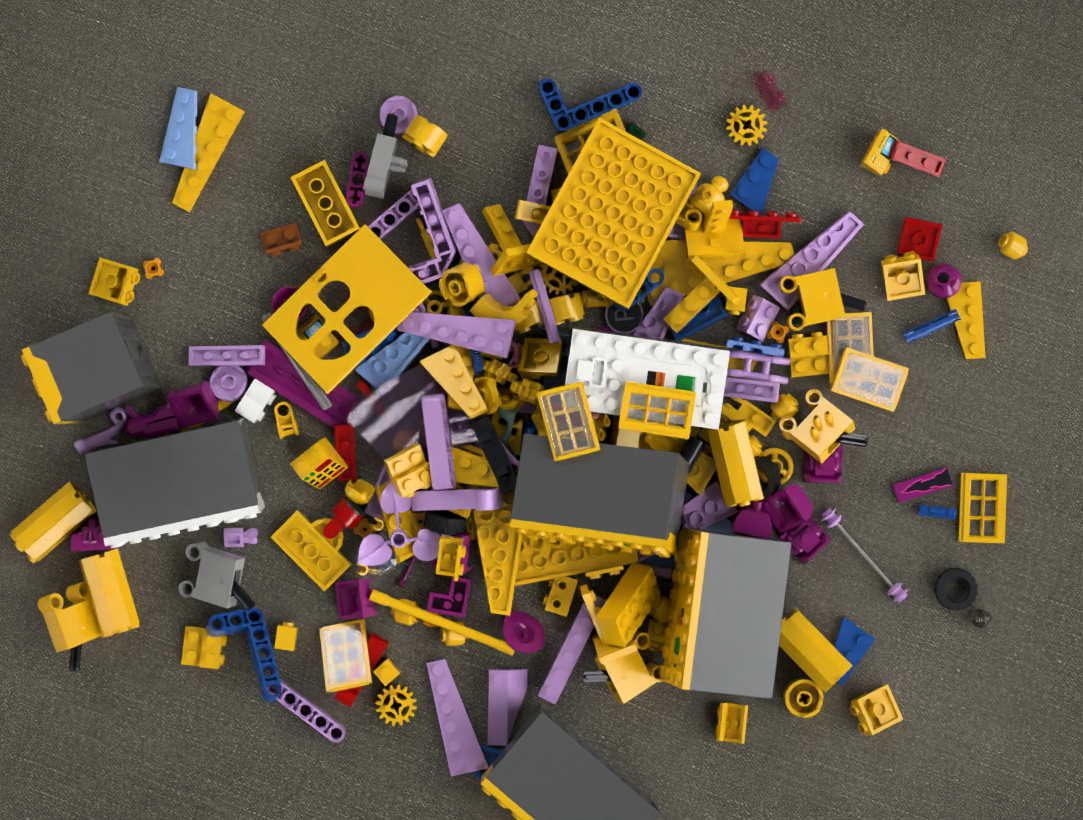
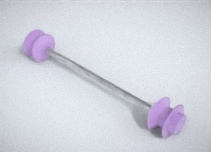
[821,508,908,602]

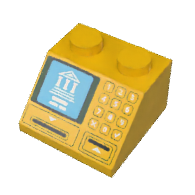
[859,128,899,177]
[297,314,340,359]

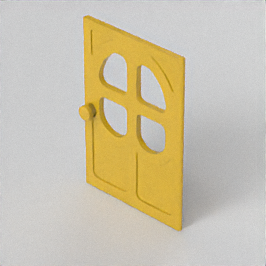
[262,224,432,394]

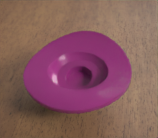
[502,611,545,653]

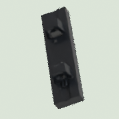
[471,416,517,495]

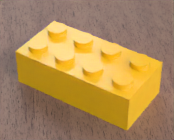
[290,160,360,247]
[596,563,661,648]

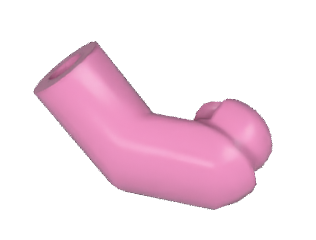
[509,341,521,368]

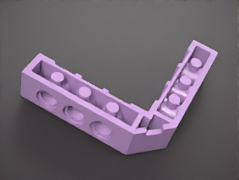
[522,145,557,239]
[408,177,457,284]

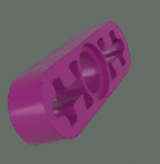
[346,152,370,208]

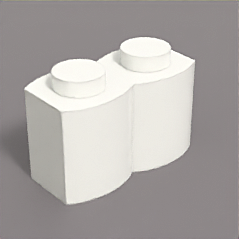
[235,379,276,423]

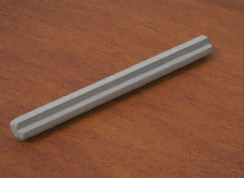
[262,313,332,410]

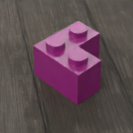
[427,576,472,618]

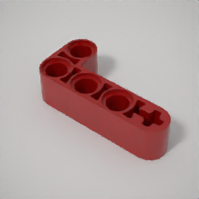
[334,632,389,708]

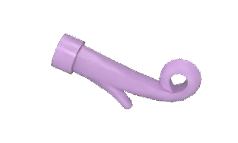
[74,407,128,456]

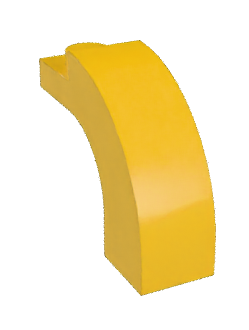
[469,289,538,325]

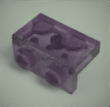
[447,413,491,448]

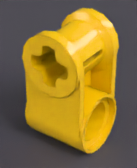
[675,202,702,232]
[274,401,299,439]

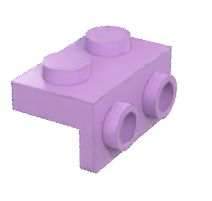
[737,295,780,342]

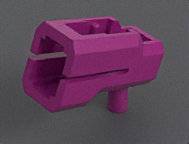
[125,404,181,438]

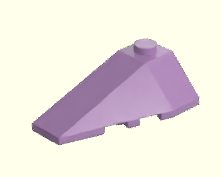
[488,668,528,746]

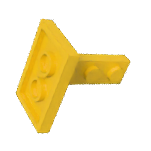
[683,200,745,259]
[482,204,542,277]
[663,255,741,333]
[580,584,638,665]

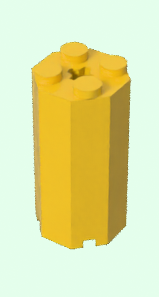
[707,419,764,507]
[10,481,97,564]
[79,549,140,638]
[779,608,853,693]

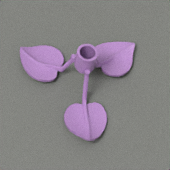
[358,481,440,566]

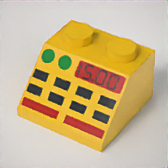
[290,437,348,489]

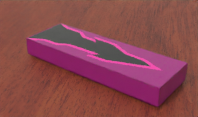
[892,467,953,503]

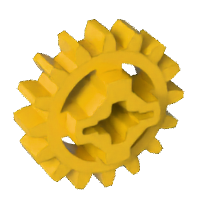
[726,105,768,147]
[540,264,578,296]
[481,358,519,385]
[510,379,551,404]
[375,684,417,726]

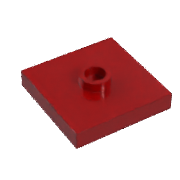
[896,216,943,262]

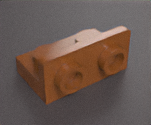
[260,222,303,258]

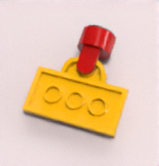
[271,497,365,592]

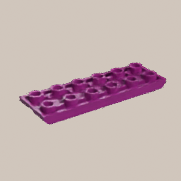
[245,339,362,427]

